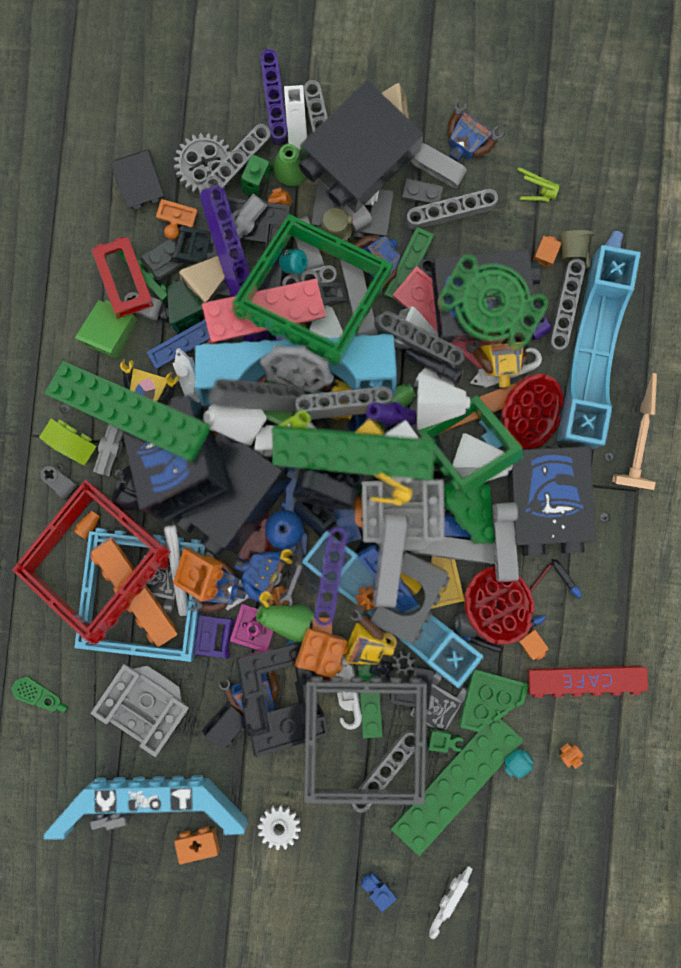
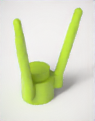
[518,167,559,202]
[271,410,311,431]

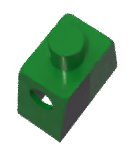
[241,154,273,198]

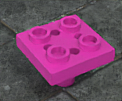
[230,604,274,651]

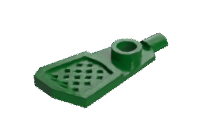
[11,676,68,714]

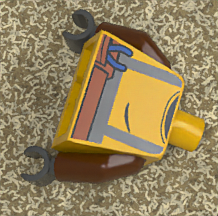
[466,337,527,387]
[345,605,394,666]

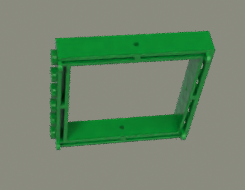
[232,214,393,365]

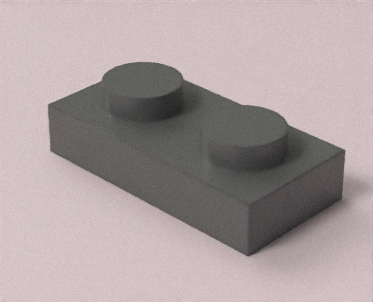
[402,179,443,204]

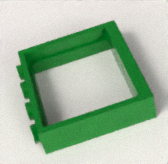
[418,395,523,496]

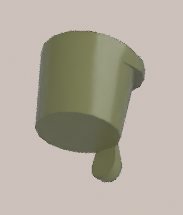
[319,207,353,243]
[560,230,594,268]

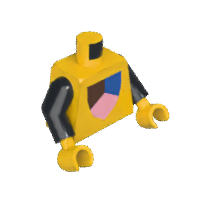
[120,359,180,405]

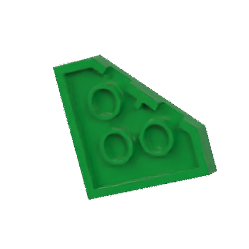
[443,483,495,544]
[458,669,528,732]

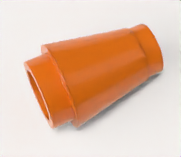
[73,511,100,540]

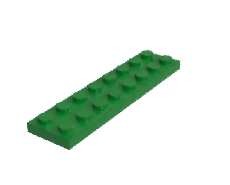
[272,425,435,480]
[390,718,524,856]

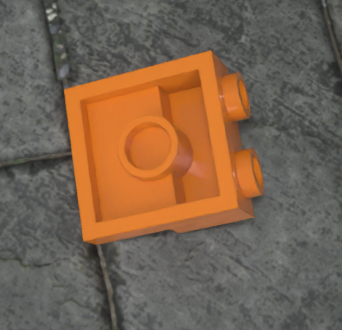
[173,548,223,602]
[295,628,349,677]

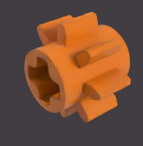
[268,188,292,206]
[268,585,288,605]
[355,586,377,611]
[559,743,584,769]

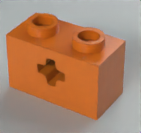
[174,826,220,865]

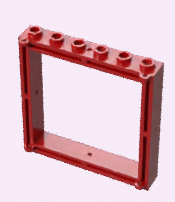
[12,480,171,645]

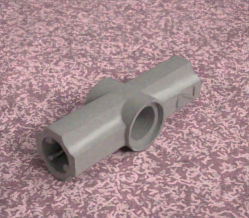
[224,194,267,240]
[93,424,123,477]

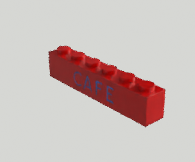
[526,665,648,698]

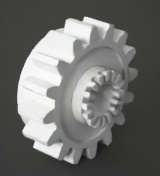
[258,804,301,850]

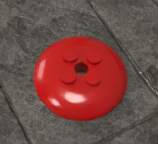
[501,374,564,449]
[464,567,534,645]

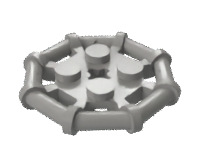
[260,345,333,394]

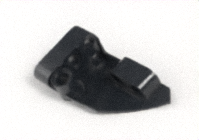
[292,418,364,510]

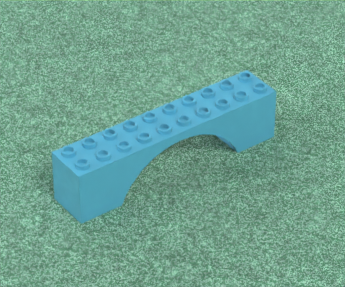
[557,245,641,449]
[195,334,396,406]
[302,531,484,688]

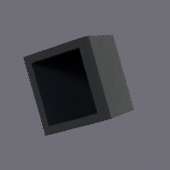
[111,149,164,210]

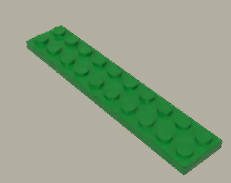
[44,361,211,462]

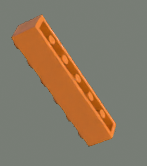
[90,536,178,647]

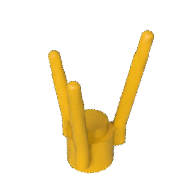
[371,473,412,506]

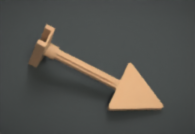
[612,373,657,490]

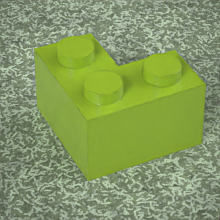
[39,418,97,466]

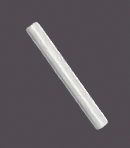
[164,525,188,616]

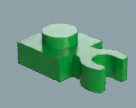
[427,729,463,753]

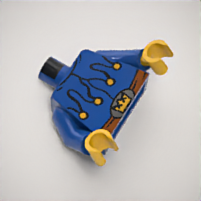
[234,549,295,607]

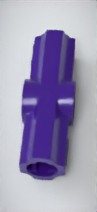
[366,402,417,427]

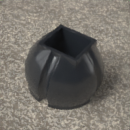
[111,465,140,511]

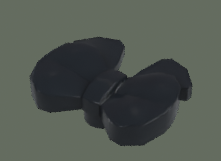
[369,661,393,680]

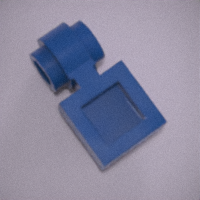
[361,873,397,912]

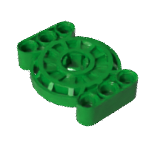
[438,255,548,350]

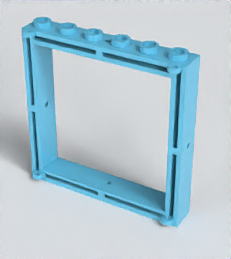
[74,528,207,662]

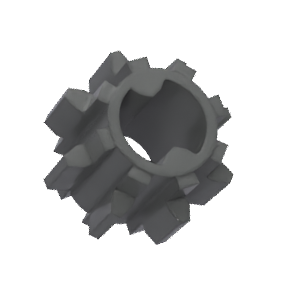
[391,650,415,675]

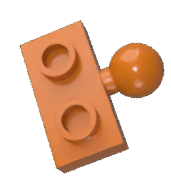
[156,199,198,240]

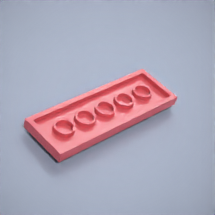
[392,266,504,369]
[202,279,326,343]

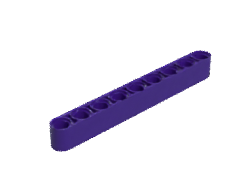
[200,185,270,342]

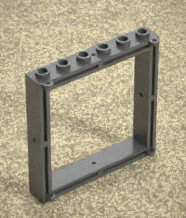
[304,676,427,804]

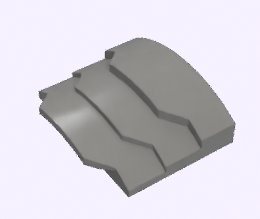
[362,480,444,550]
[90,664,189,757]

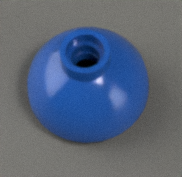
[265,510,304,549]

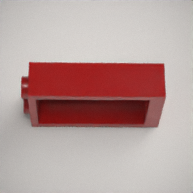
[91,237,154,319]

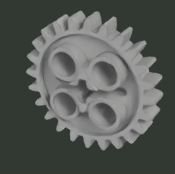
[174,133,235,194]

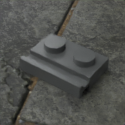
[141,239,186,281]

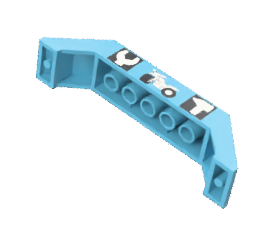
[44,775,248,839]

